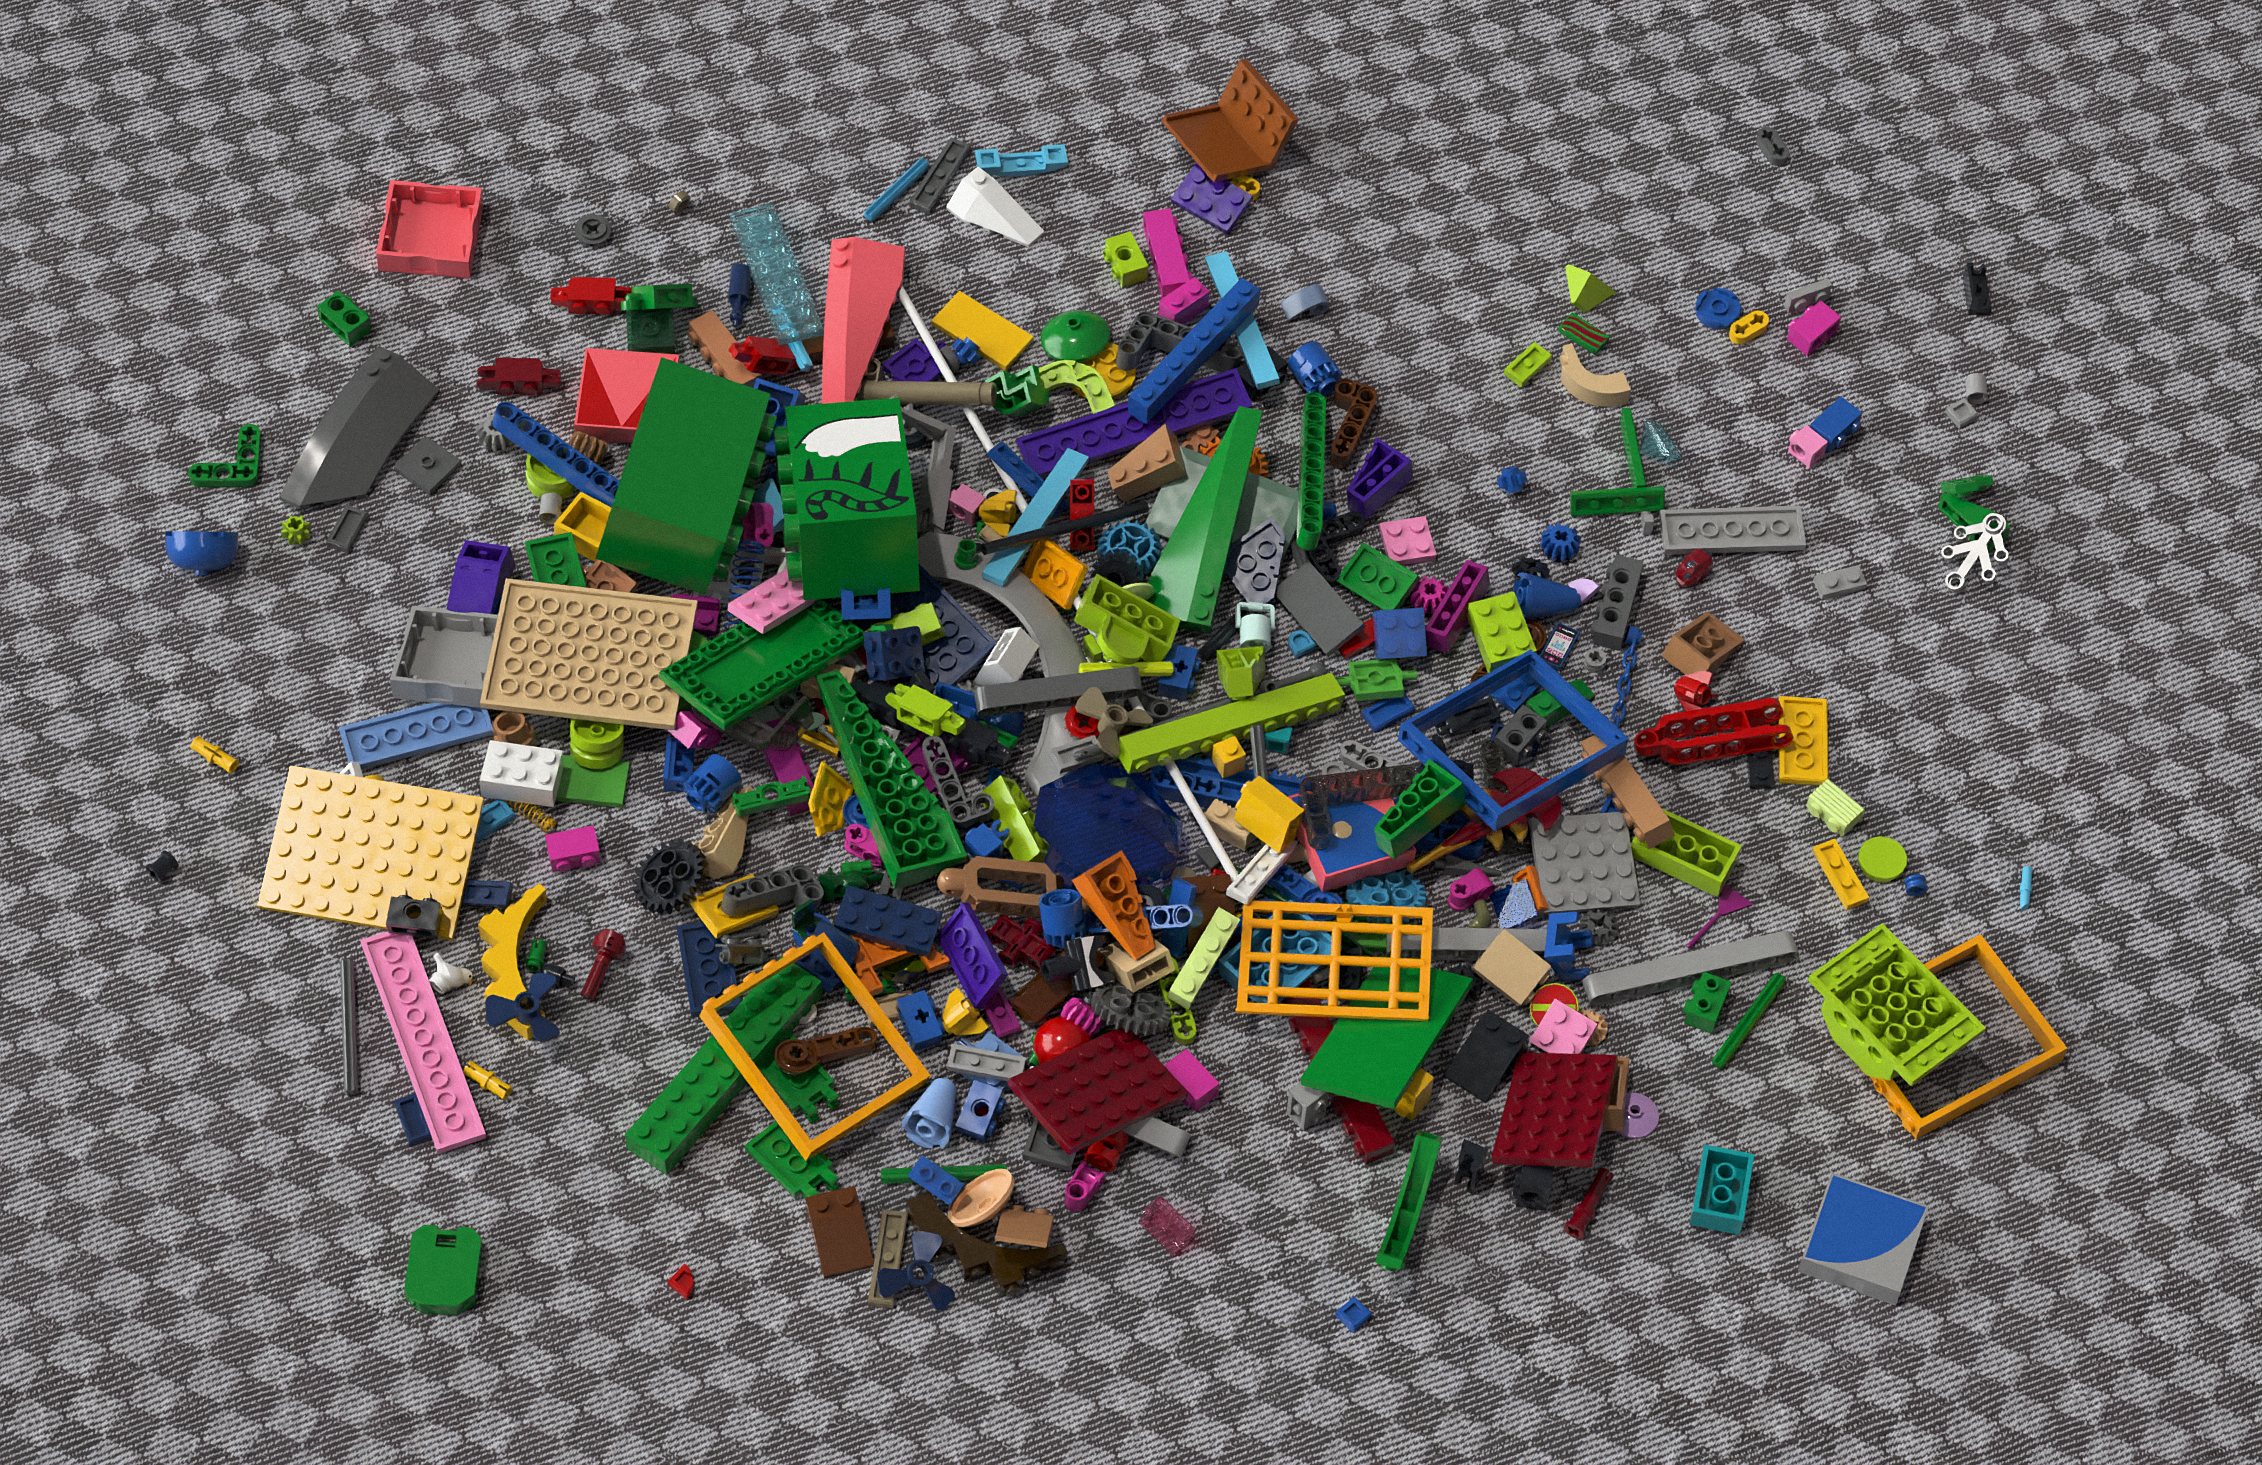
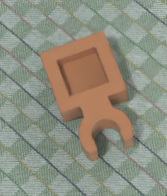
[1181,425,1219,452]

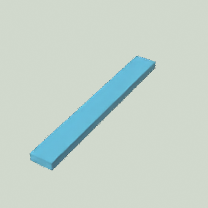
[1205,251,1280,390]
[982,448,1089,587]

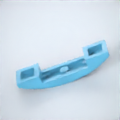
[975,144,1068,177]

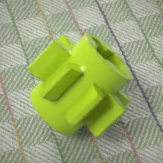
[281,516,311,545]

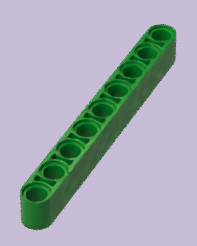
[1297,392,1326,550]

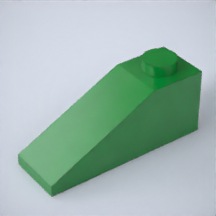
[1938,493,2011,553]
[1526,679,1596,729]

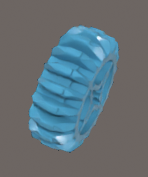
[1098,519,1162,577]

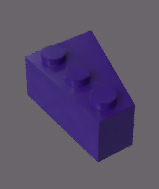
[1347,438,1413,520]

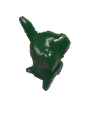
[818,867,884,901]

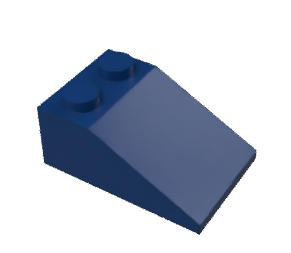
[753,378,806,458]

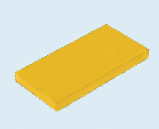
[931,291,1034,371]
[1778,696,1828,785]

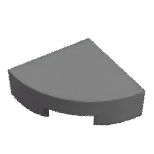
[1640,511,1654,535]

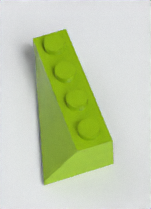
[980,775,1068,865]

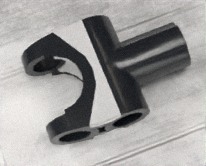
[1041,935,1116,991]

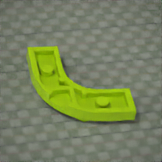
[1038,360,1116,414]

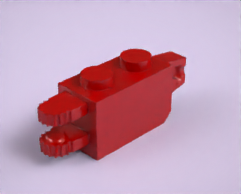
[550,277,632,315]
[729,336,799,376]

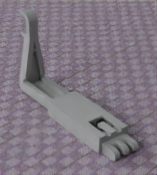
[890,394,956,537]

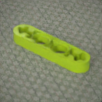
[1157,957,1196,1045]

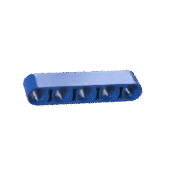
[1084,904,1203,934]

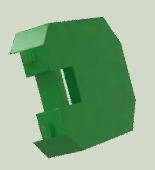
[404,1225,483,1316]

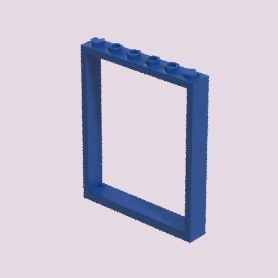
[1398,649,1629,831]

